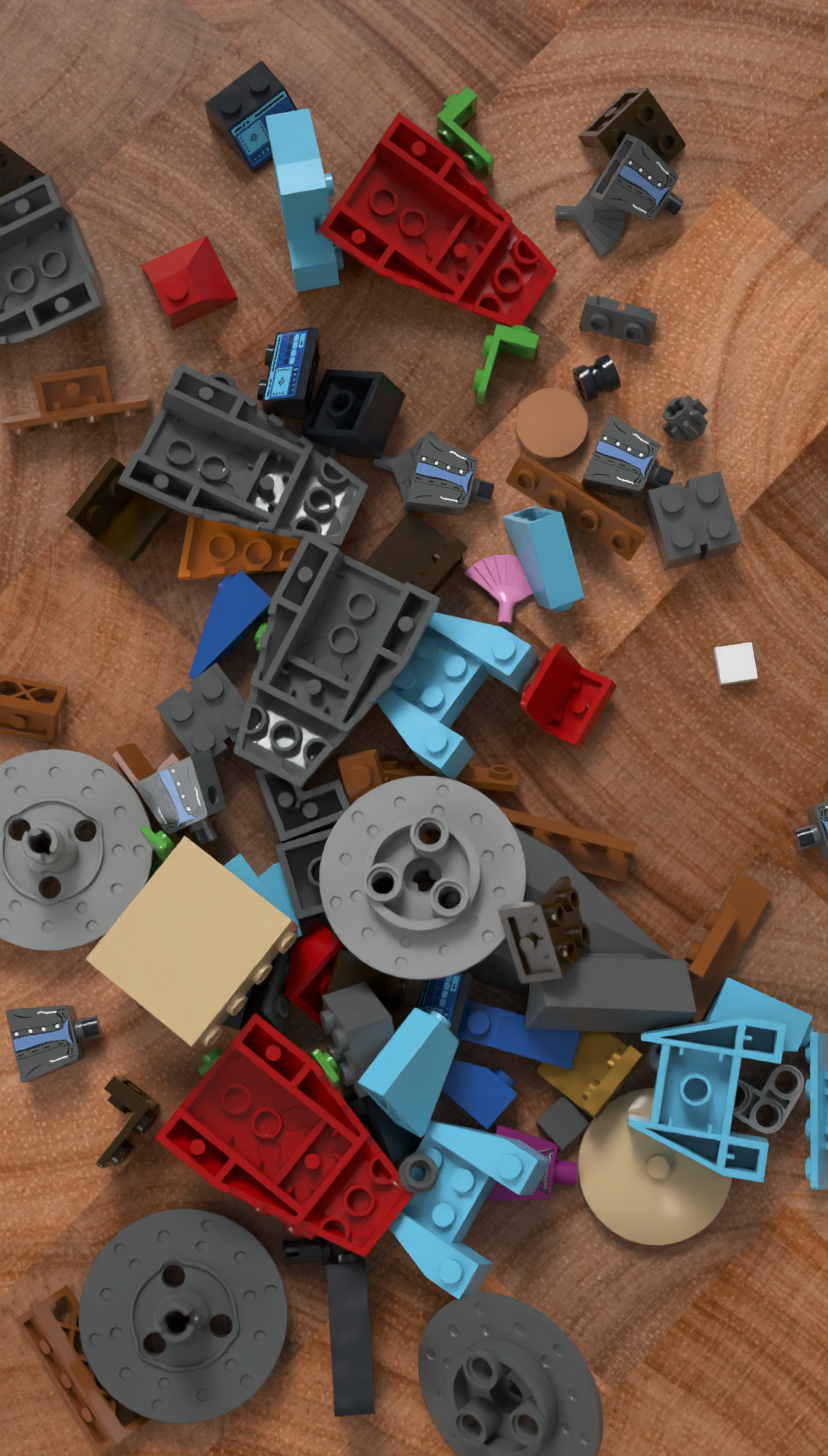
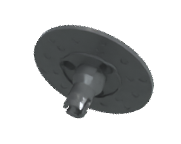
[79,1208,288,1424]
[418,1292,603,1456]

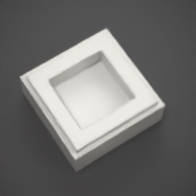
[713,642,758,686]

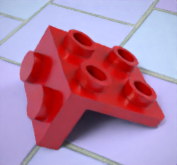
[520,643,617,750]

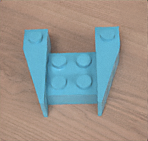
[265,108,344,292]
[377,612,541,780]
[627,1015,787,1183]
[388,1119,552,1300]

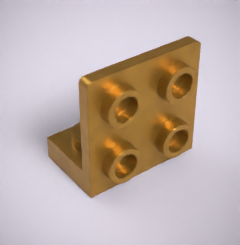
[537,1030,643,1120]

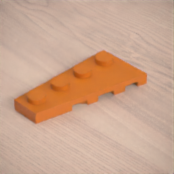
[178,516,302,581]

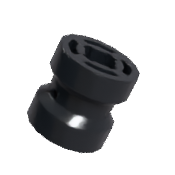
[572,355,621,403]

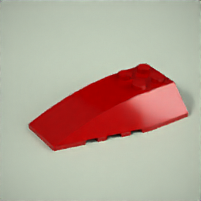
[317,113,558,328]
[154,1013,414,1257]

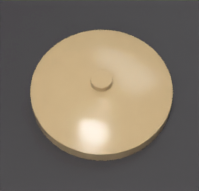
[577,1088,732,1245]

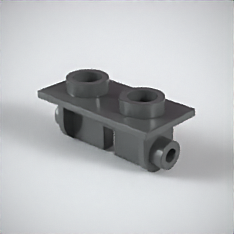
[579,294,658,346]
[247,951,291,1033]

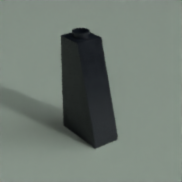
[326,1252,376,1417]

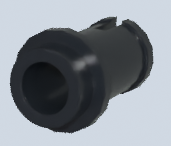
[283,1236,333,1266]

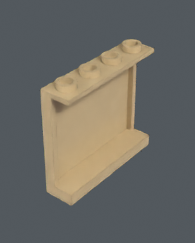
[85,836,299,1051]

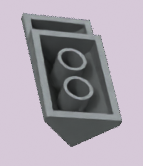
[525,953,697,1033]

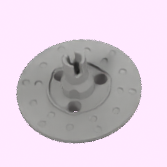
[0,749,153,951]
[319,776,526,980]

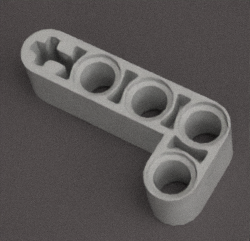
[645,1042,804,1134]

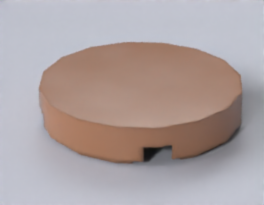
[515,388,588,461]

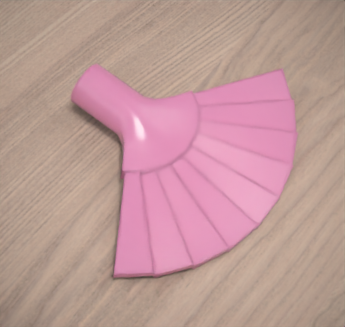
[464,554,533,626]

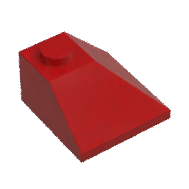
[141,235,238,330]
[285,920,346,1029]

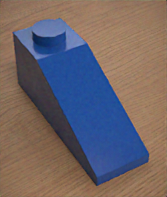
[189,570,271,680]
[456,1000,581,1070]
[442,1059,517,1129]

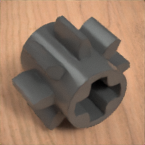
[662,395,708,443]

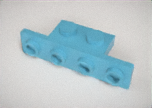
[805,1032,828,1190]

